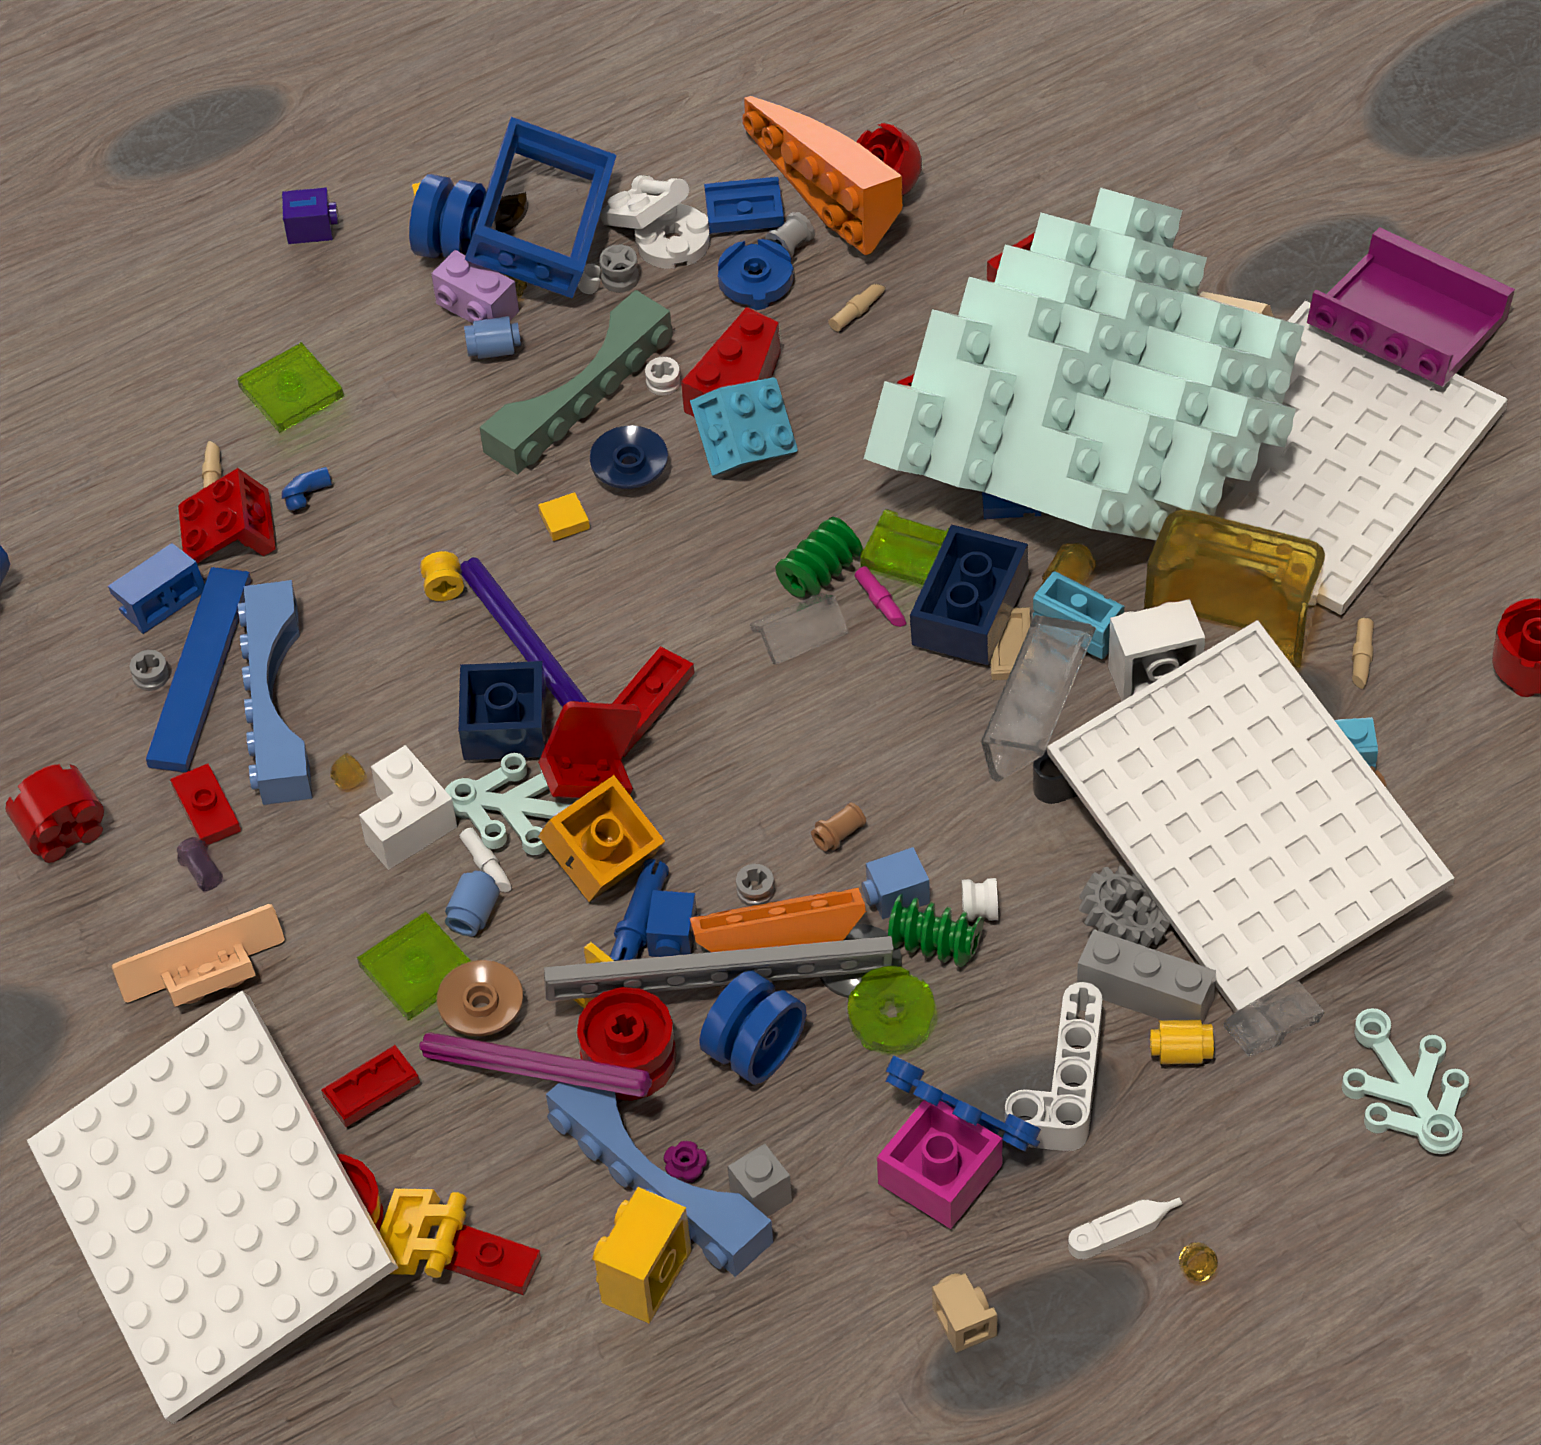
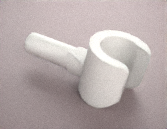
[578,264,601,294]

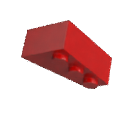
[681,307,780,417]

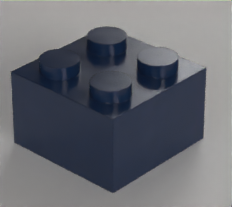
[458,661,547,760]

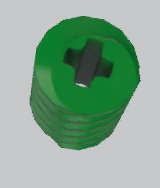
[775,517,864,598]
[888,894,984,967]

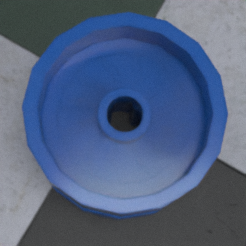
[409,174,486,259]
[699,970,807,1085]

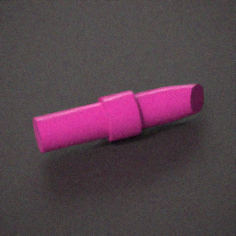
[855,566,906,627]

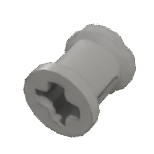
[765,212,815,258]

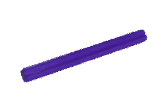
[460,557,589,707]

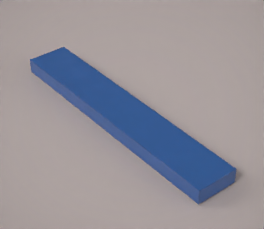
[146,567,251,772]

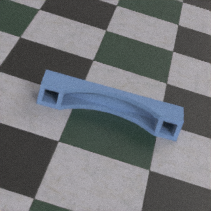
[238,580,312,805]
[546,1082,773,1277]

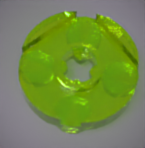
[848,966,935,1053]

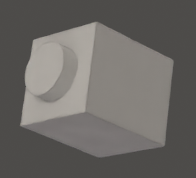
[728,1144,792,1217]

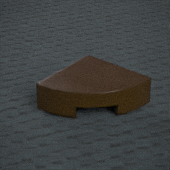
[494,192,528,233]

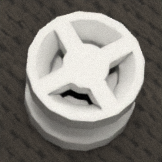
[962,878,998,922]

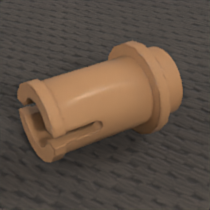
[811,802,866,851]

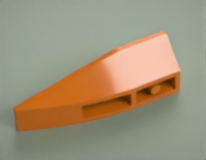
[742,96,902,255]

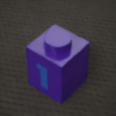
[282,187,339,244]

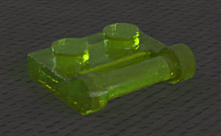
[860,509,949,585]

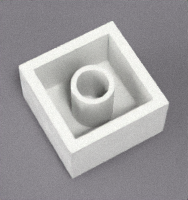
[1108,599,1205,701]

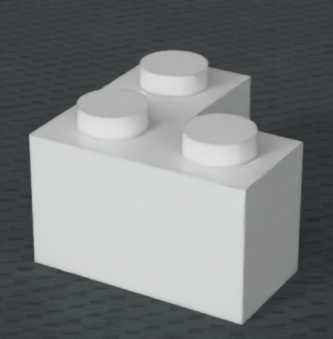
[359,745,457,870]

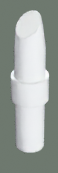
[460,828,512,892]

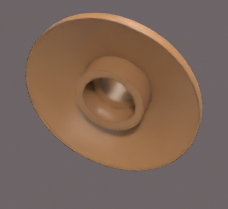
[437,960,523,1036]

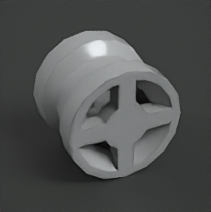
[600,244,639,293]

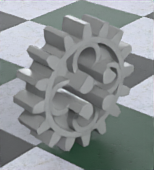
[1079,866,1170,948]

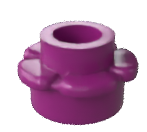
[663,1141,707,1183]

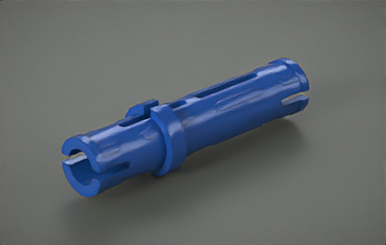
[609,859,669,961]

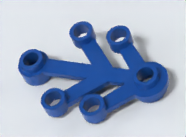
[886,1055,1041,1151]

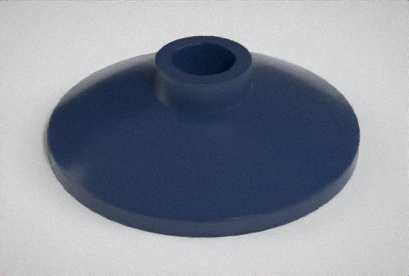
[590,425,668,489]

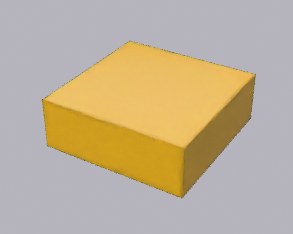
[538,492,590,541]

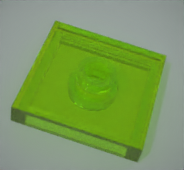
[237,342,344,433]
[357,912,471,1021]

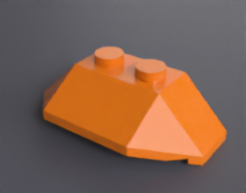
[690,888,866,952]

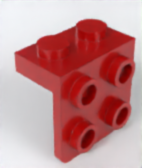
[538,701,641,798]

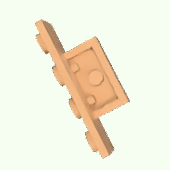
[112,904,285,1007]

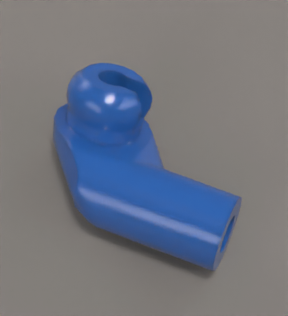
[281,467,332,511]

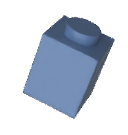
[861,847,930,920]

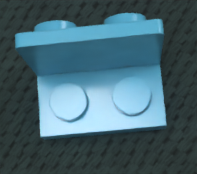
[690,377,798,476]

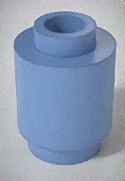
[464,316,521,359]
[445,871,500,936]

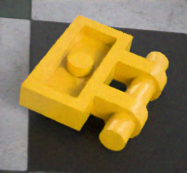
[379,1189,467,1278]

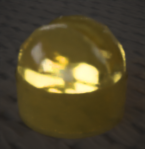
[330,753,367,789]
[1178,1242,1218,1281]

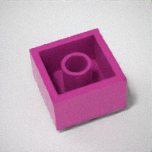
[877,1100,1002,1229]

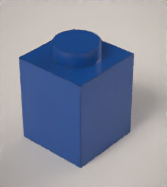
[646,890,697,957]

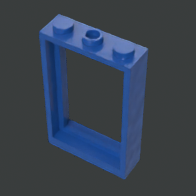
[464,117,617,299]

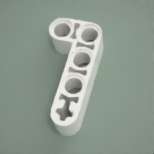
[1005,982,1102,1151]

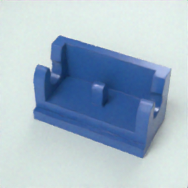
[108,543,205,634]

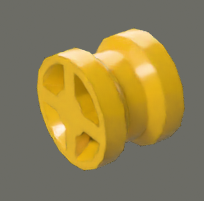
[420,551,464,601]

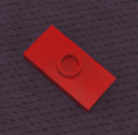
[170,763,241,847]
[321,1045,420,1127]
[444,1224,541,1295]

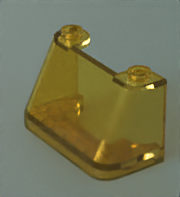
[1144,509,1325,668]

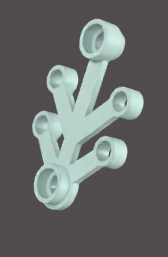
[445,753,571,855]
[1342,1009,1469,1154]

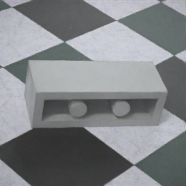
[1077,929,1216,1024]

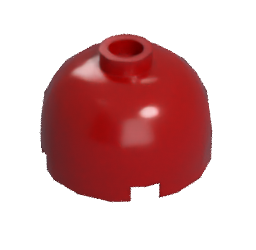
[856,123,922,197]

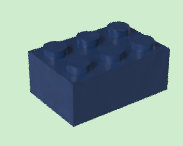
[910,524,1029,665]

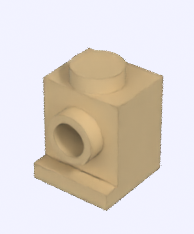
[932,1273,997,1353]

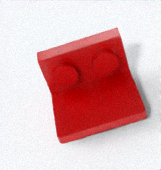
[178,468,276,563]

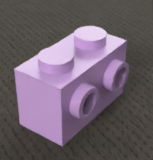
[431,250,519,323]

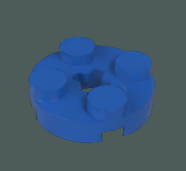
[718,239,794,310]

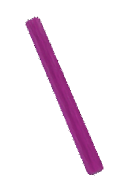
[419,1032,652,1097]

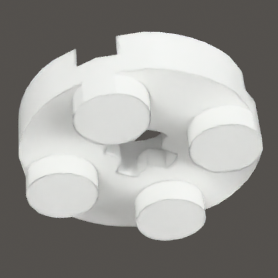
[635,204,710,269]

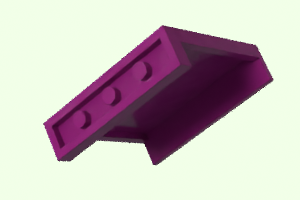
[1306,227,1515,387]

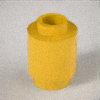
[1150,1020,1214,1064]

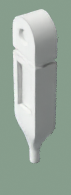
[1068,1197,1182,1259]

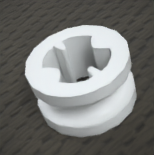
[645,357,681,396]

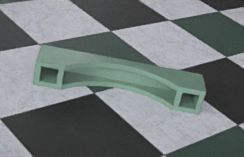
[479,290,672,475]

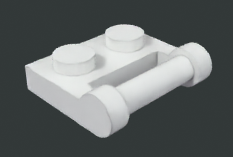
[599,175,689,229]

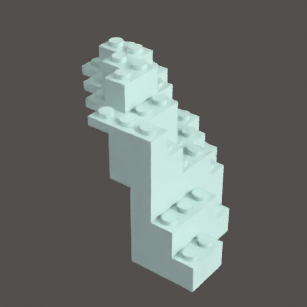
[864,188,1305,542]

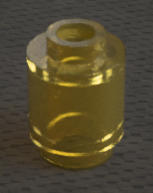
[1041,543,1096,586]

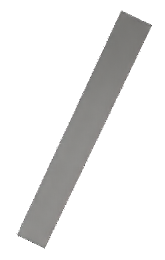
[544,936,893,1001]

